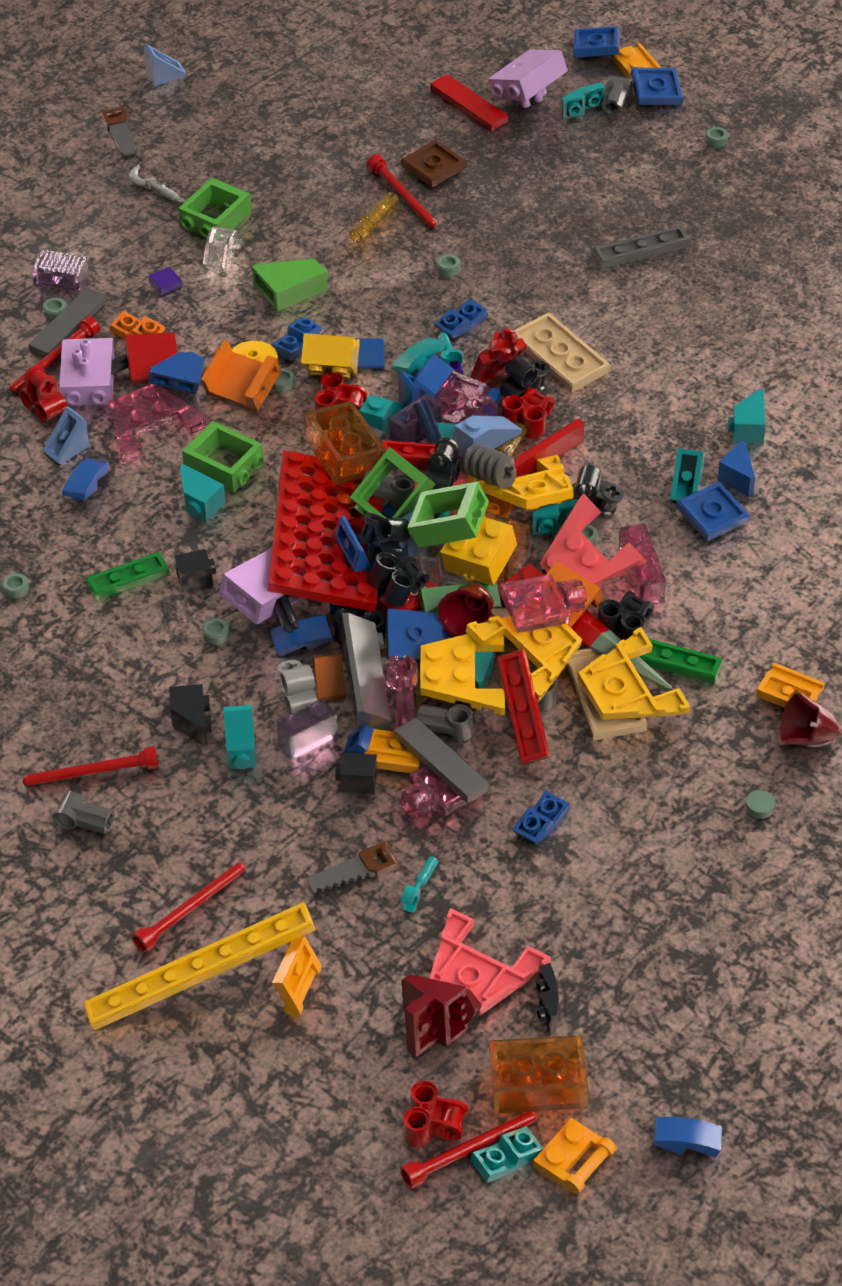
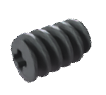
[459,443,516,489]

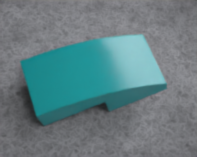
[562,82,605,119]
[392,337,445,375]
[532,499,579,534]
[470,1126,544,1183]

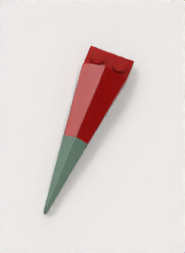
[498,563,672,692]

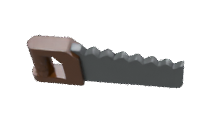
[100,106,137,156]
[307,841,400,894]

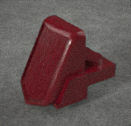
[401,975,482,1057]

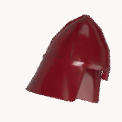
[438,583,494,637]
[778,689,842,747]

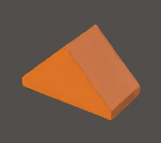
[312,653,346,701]

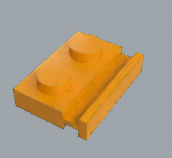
[611,43,661,79]
[756,663,824,708]
[365,729,421,774]

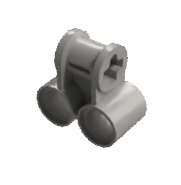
[277,660,319,719]

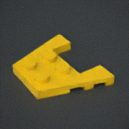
[467,455,573,510]
[466,604,582,702]
[578,627,691,720]
[420,634,505,715]

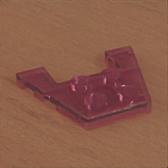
[109,384,211,462]

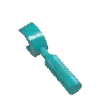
[438,332,463,365]
[400,856,438,913]

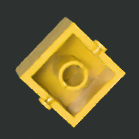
[301,333,360,379]
[440,517,517,586]

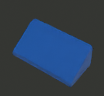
[355,338,385,369]
[335,516,372,572]

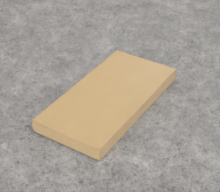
[514,312,611,392]
[566,648,647,741]

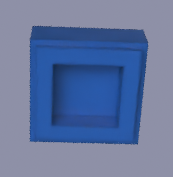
[344,725,374,754]

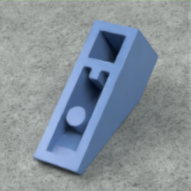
[452,416,522,458]

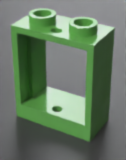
[178,178,252,243]
[182,421,264,493]
[350,447,436,518]
[408,481,489,548]

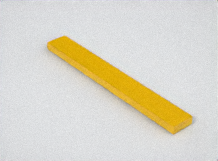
[83,902,316,1031]

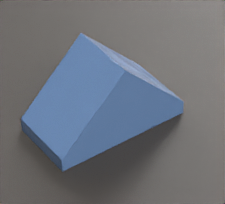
[144,44,187,86]
[43,407,90,464]

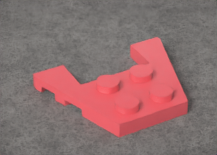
[539,494,647,587]
[430,908,551,1016]

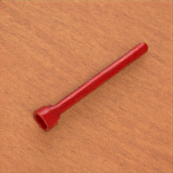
[366,154,437,228]
[9,316,101,393]
[22,746,159,786]
[131,862,246,954]
[400,1111,537,1190]

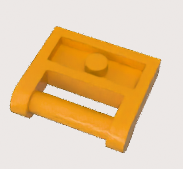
[272,936,322,1017]
[533,1118,617,1195]

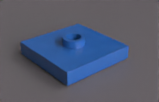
[573,26,620,57]
[631,68,684,105]
[676,482,750,542]
[386,609,442,664]

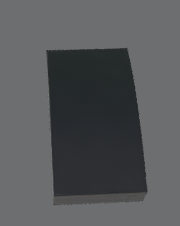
[535,963,559,1034]

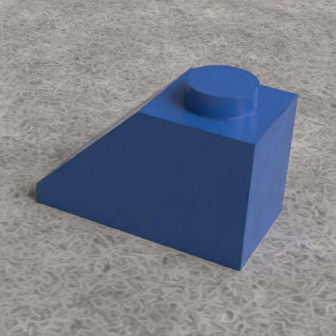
[147,351,205,395]

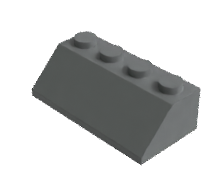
[342,613,396,731]

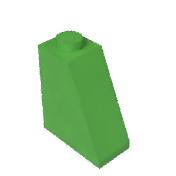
[252,258,329,311]

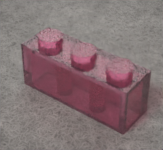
[618,523,666,604]

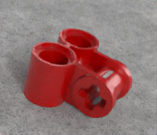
[19,365,68,422]
[314,372,368,423]
[502,387,555,439]
[403,1081,469,1148]

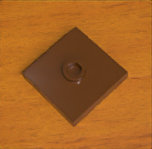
[401,140,467,188]

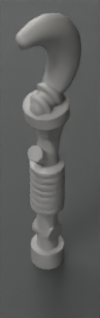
[129,165,185,206]

